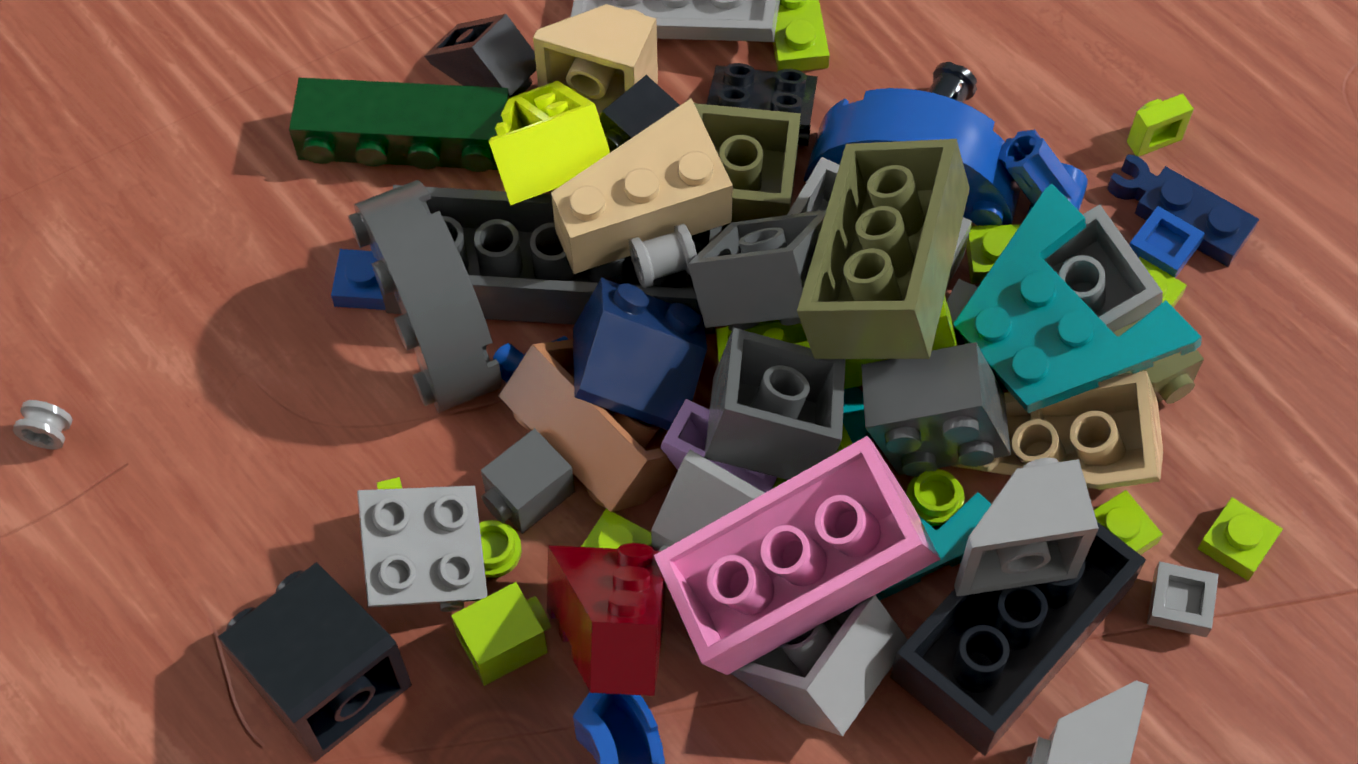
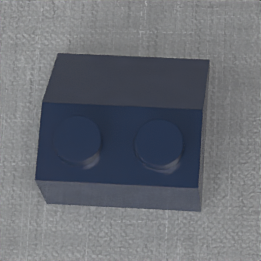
[573,277,707,430]

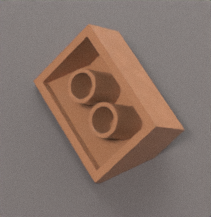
[499,339,678,512]

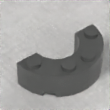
[348,180,502,413]

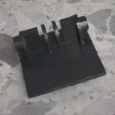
[706,63,818,146]

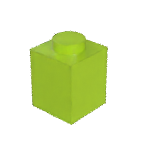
[451,582,551,686]

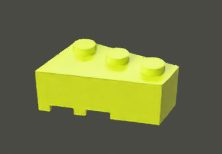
[489,80,610,206]

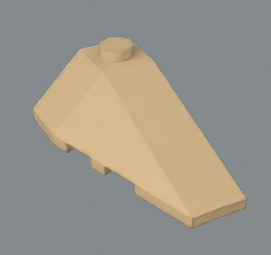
[954,371,1163,490]

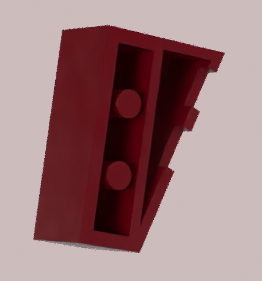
[547,543,666,696]

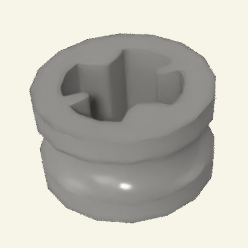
[13,400,73,449]

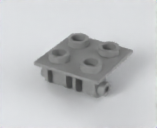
[357,486,488,612]

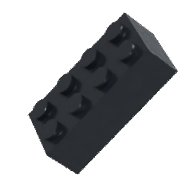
[890,522,1146,756]

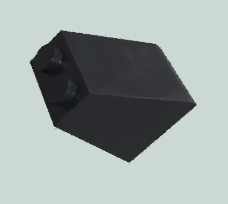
[218,562,412,762]

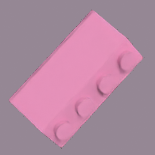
[654,436,940,675]

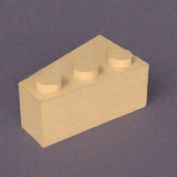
[551,98,733,274]

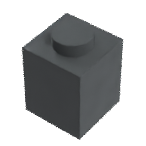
[481,428,575,534]

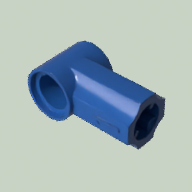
[998,129,1088,213]

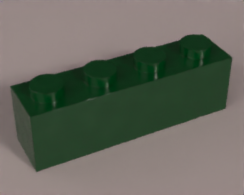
[289,77,510,172]

